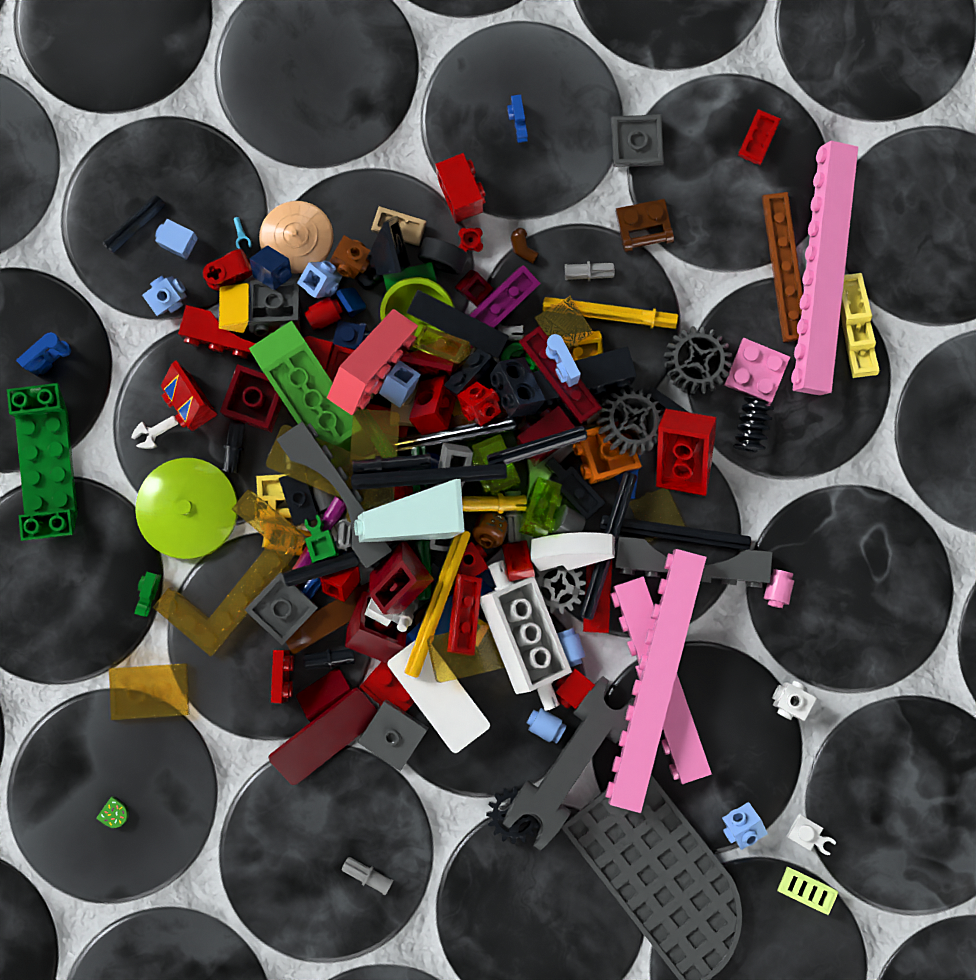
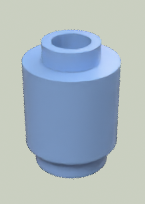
[557,628,586,667]
[527,708,567,744]

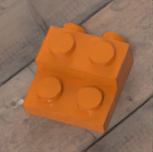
[572,421,642,484]

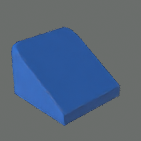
[336,287,366,317]

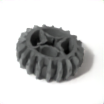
[664,326,732,394]
[596,387,664,456]

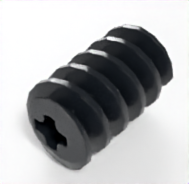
[733,397,775,453]

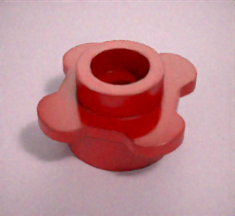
[458,228,483,252]

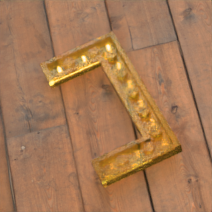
[153,489,308,657]

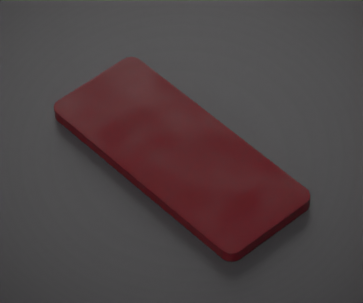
[268,688,378,785]

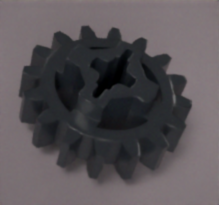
[486,786,539,844]

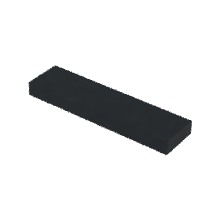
[406,290,509,359]

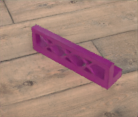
[449,265,541,353]

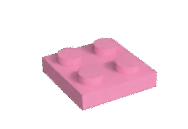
[724,338,790,404]

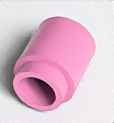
[764,569,794,608]

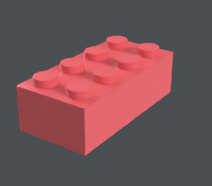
[327,309,418,415]

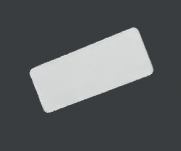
[388,641,490,753]

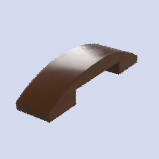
[286,582,370,655]

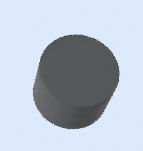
[548,505,585,535]

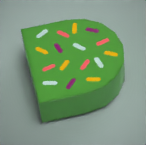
[96,796,129,828]

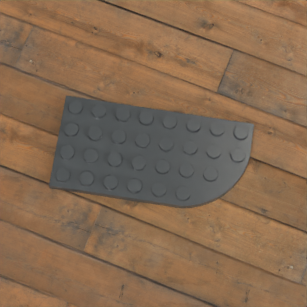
[561,775,742,980]

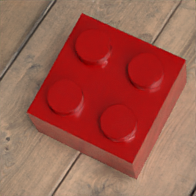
[435,153,486,223]

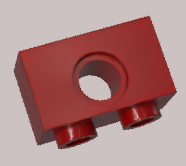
[409,375,456,435]

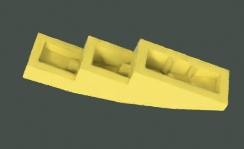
[840,273,880,378]

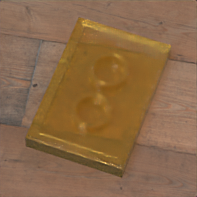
[109,663,190,720]

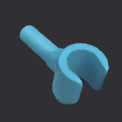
[234,217,252,249]

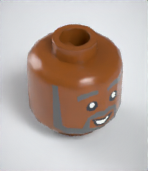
[472,511,508,549]

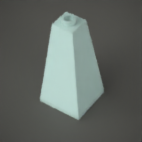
[354,479,464,542]

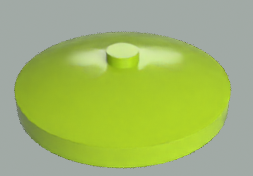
[136,458,238,559]

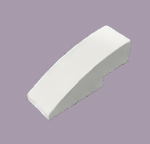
[531,532,615,571]

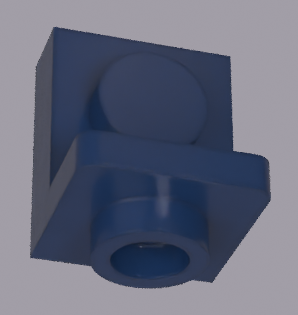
[333,320,371,350]

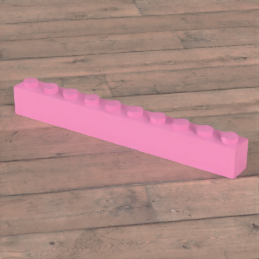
[791,140,858,395]
[605,549,706,813]

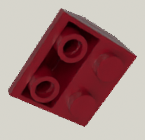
[369,541,434,615]

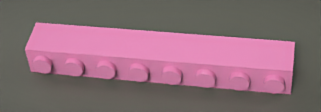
[610,576,712,784]

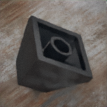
[369,216,410,275]

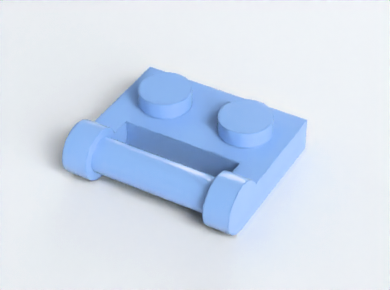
[546,334,581,387]

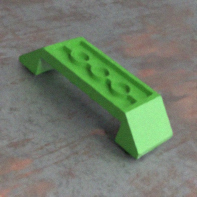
[249,320,374,468]

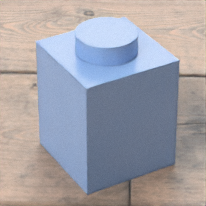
[155,219,198,260]
[379,361,421,408]

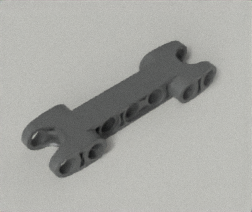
[503,676,635,850]

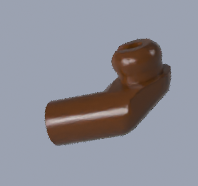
[510,228,539,264]

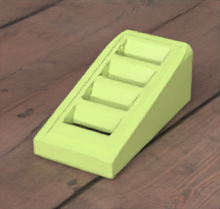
[777,867,838,915]

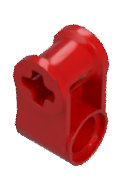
[203,249,253,291]

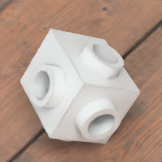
[772,681,816,721]

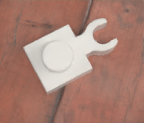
[786,814,836,855]

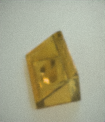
[413,326,471,364]

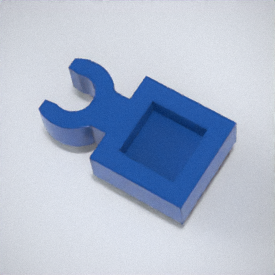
[507,94,528,143]

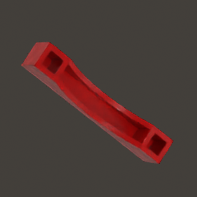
[178,305,334,372]

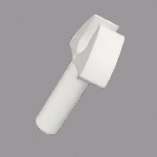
[131,416,178,449]

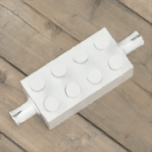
[480,560,572,711]

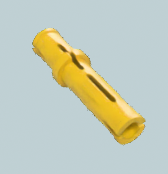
[462,493,527,514]

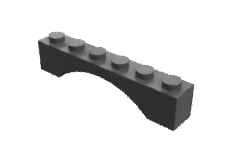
[276,421,393,569]
[614,537,772,588]

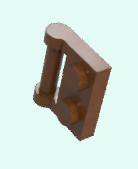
[615,199,674,252]

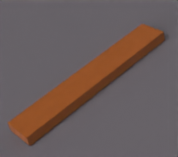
[762,192,803,343]

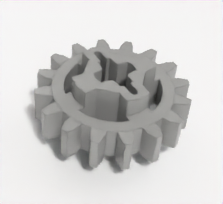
[535,565,586,614]

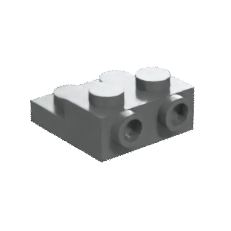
[248,278,301,337]

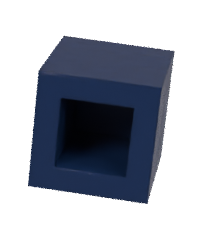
[250,245,292,290]

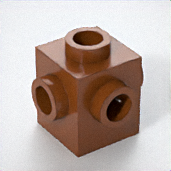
[329,235,370,279]

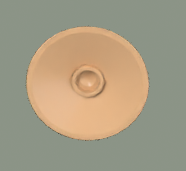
[259,201,334,274]

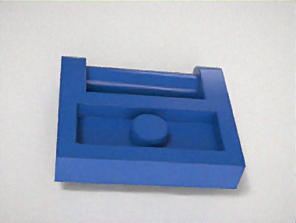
[16,332,71,376]

